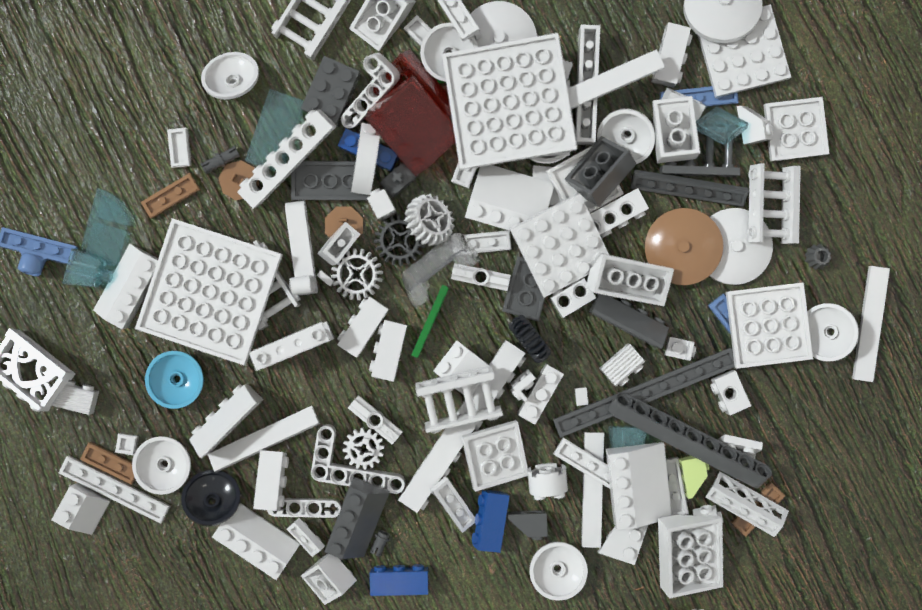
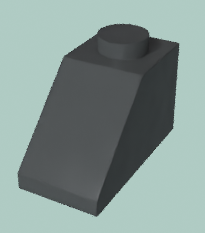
[507,510,548,540]

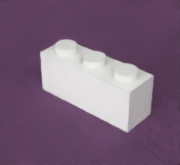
[651,22,692,88]
[337,297,390,358]
[369,320,408,382]
[517,363,564,424]
[253,450,289,511]

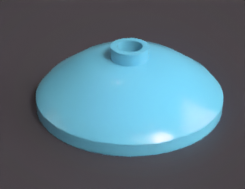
[145,351,204,409]

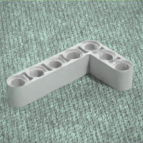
[285,200,318,296]
[311,424,405,494]

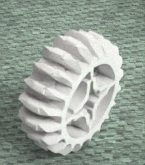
[404,194,455,246]
[331,249,383,300]

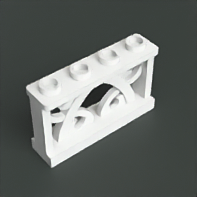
[0,328,75,412]

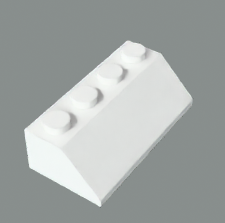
[93,243,158,329]
[586,254,674,306]
[189,383,263,458]
[212,503,300,580]

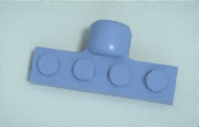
[0,227,78,276]

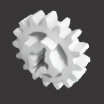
[343,427,385,470]

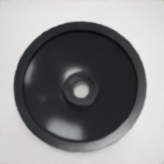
[181,470,240,526]

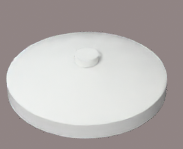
[683,0,762,43]
[470,1,537,47]
[709,208,773,285]

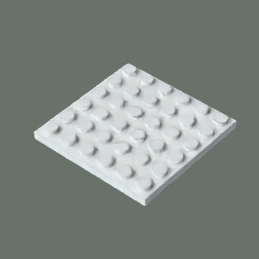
[442,33,577,170]
[135,218,283,365]

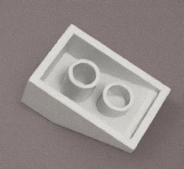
[349,0,416,51]
[653,96,700,163]

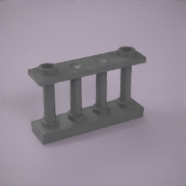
[659,125,741,177]

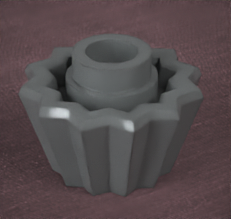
[805,243,831,270]

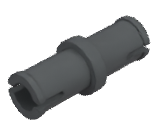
[200,146,241,174]

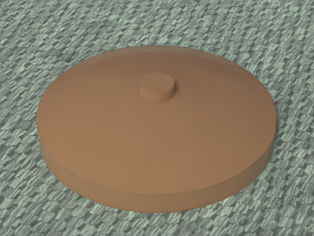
[645,208,723,285]

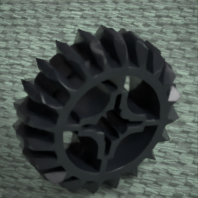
[508,315,551,363]

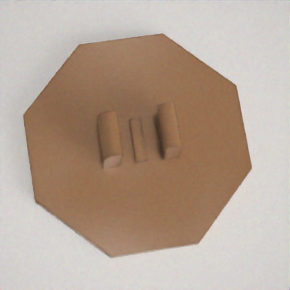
[219,160,259,201]
[325,207,363,240]

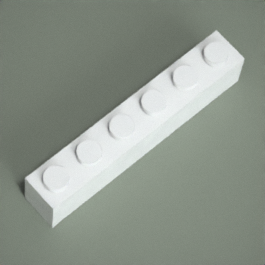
[575,25,600,145]

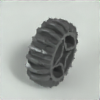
[374,214,425,266]

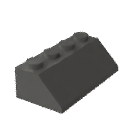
[588,293,669,349]
[324,477,390,559]

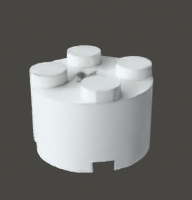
[527,463,568,500]

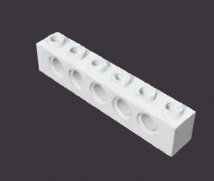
[237,109,337,209]
[590,188,649,238]

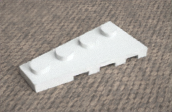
[598,525,648,565]

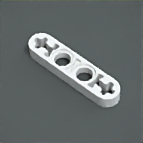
[267,498,342,518]

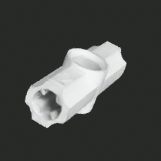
[451,263,511,291]
[348,395,403,444]

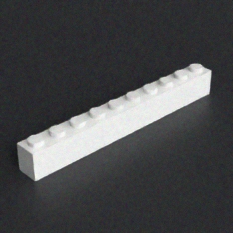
[398,340,526,513]

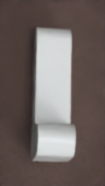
[341,53,400,129]

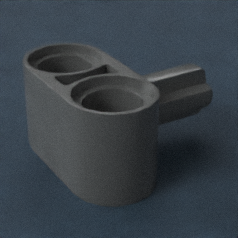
[380,160,419,198]

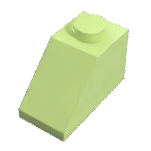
[679,456,709,499]

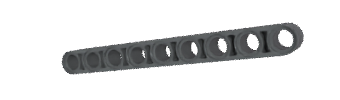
[609,392,772,488]

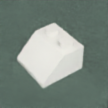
[434,340,490,395]
[52,483,111,535]
[301,554,357,605]

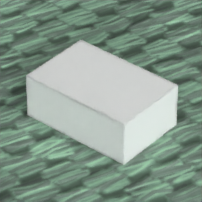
[317,270,335,286]
[575,387,588,406]

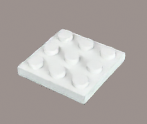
[763,97,829,162]
[546,146,624,213]
[461,420,528,492]

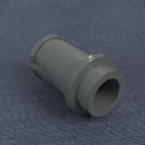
[370,530,390,556]

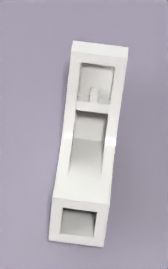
[351,123,381,195]

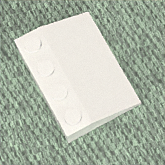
[465,165,554,231]
[606,442,671,530]
[658,515,723,599]

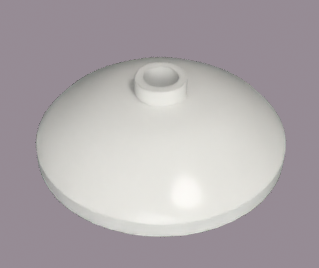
[420,23,478,82]
[201,52,259,99]
[597,109,655,164]
[807,303,859,361]
[132,436,191,495]
[529,542,588,600]

